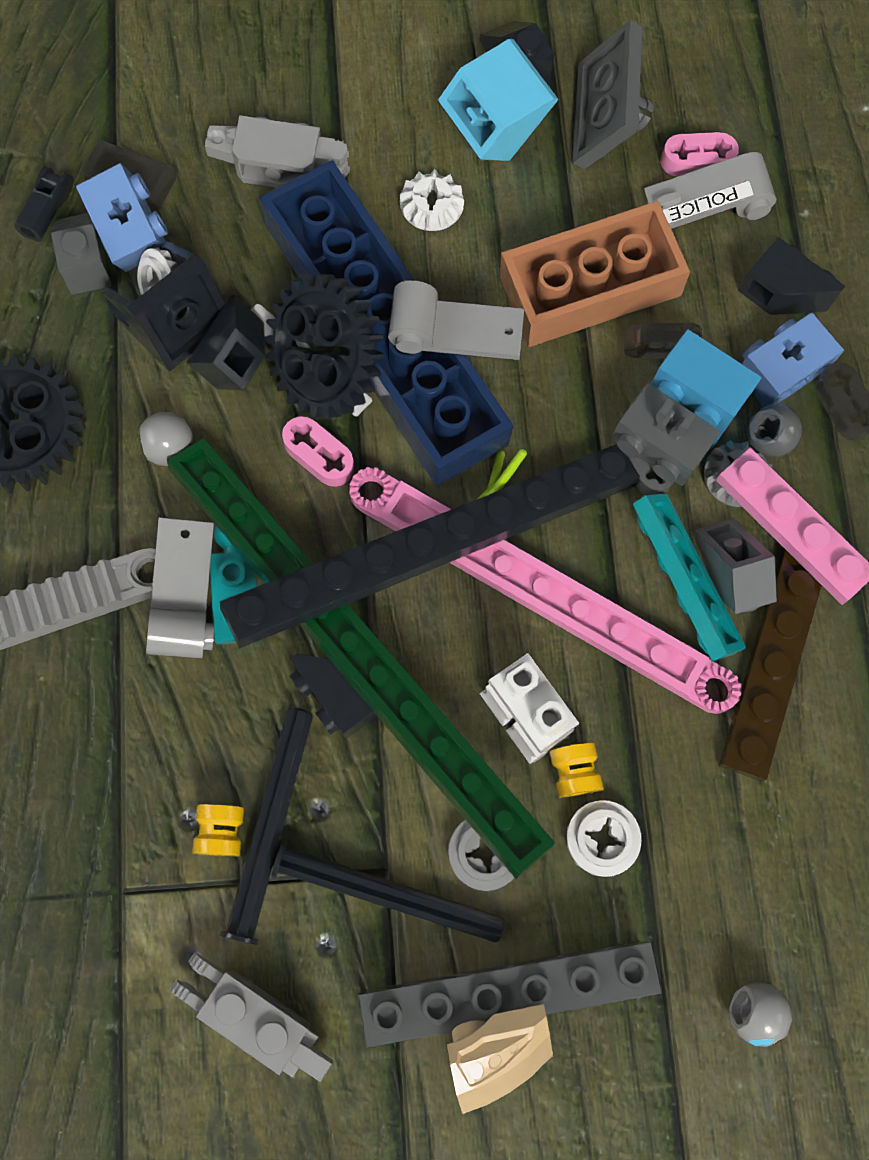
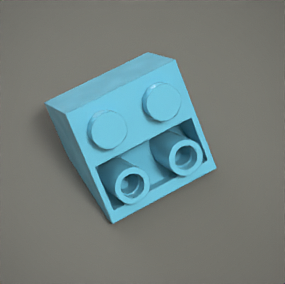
[438,39,558,161]

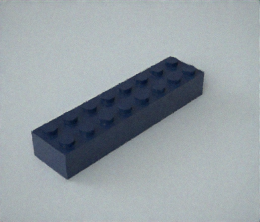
[260,160,514,487]

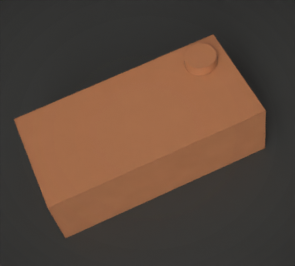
[500,201,690,347]

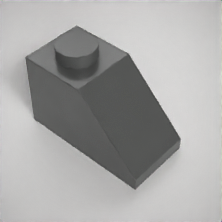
[51,213,112,295]
[694,518,777,614]

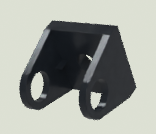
[101,241,225,372]

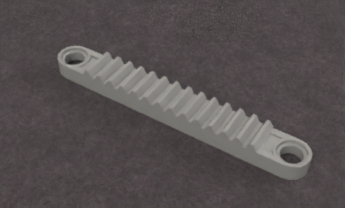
[0,548,156,650]

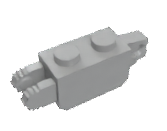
[205,115,350,188]
[170,952,333,1082]

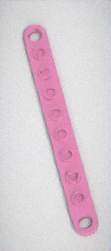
[349,467,741,714]

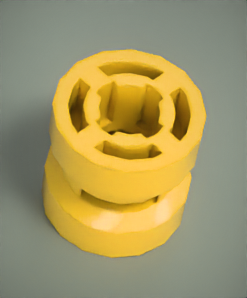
[550,743,604,798]
[192,804,244,856]

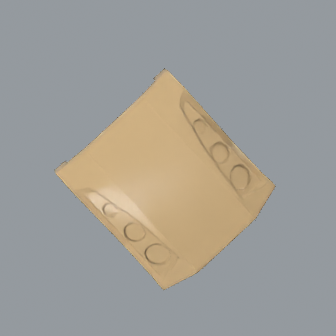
[447,1004,553,1114]

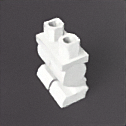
[479,653,579,764]

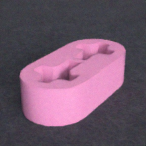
[660,132,739,177]
[282,416,354,487]

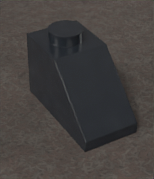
[479,21,555,86]

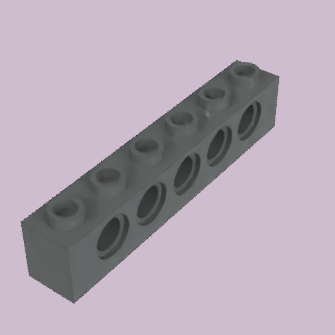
[359,941,662,1048]

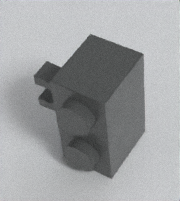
[611,383,721,486]

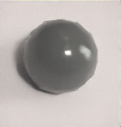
[747,404,803,457]

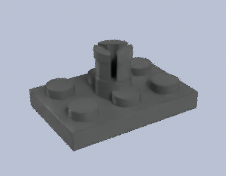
[572,20,654,170]

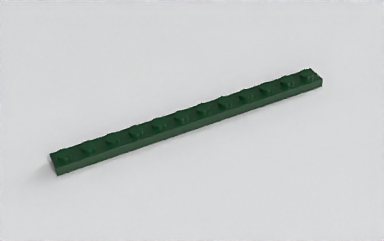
[167,438,556,879]

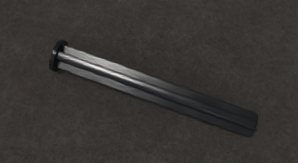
[219,708,313,945]
[271,840,504,942]

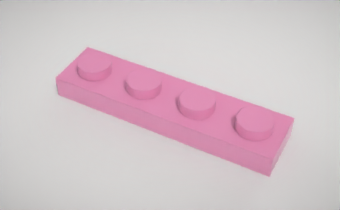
[716,448,869,605]

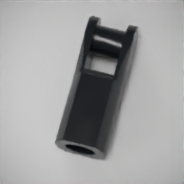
[14,166,73,242]

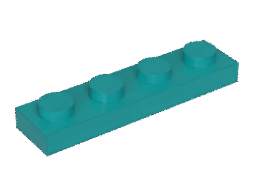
[633,494,746,662]

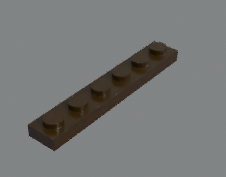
[719,547,822,782]

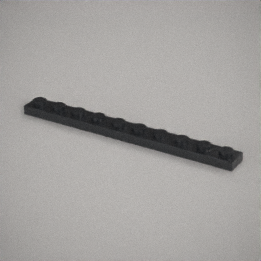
[219,444,640,649]

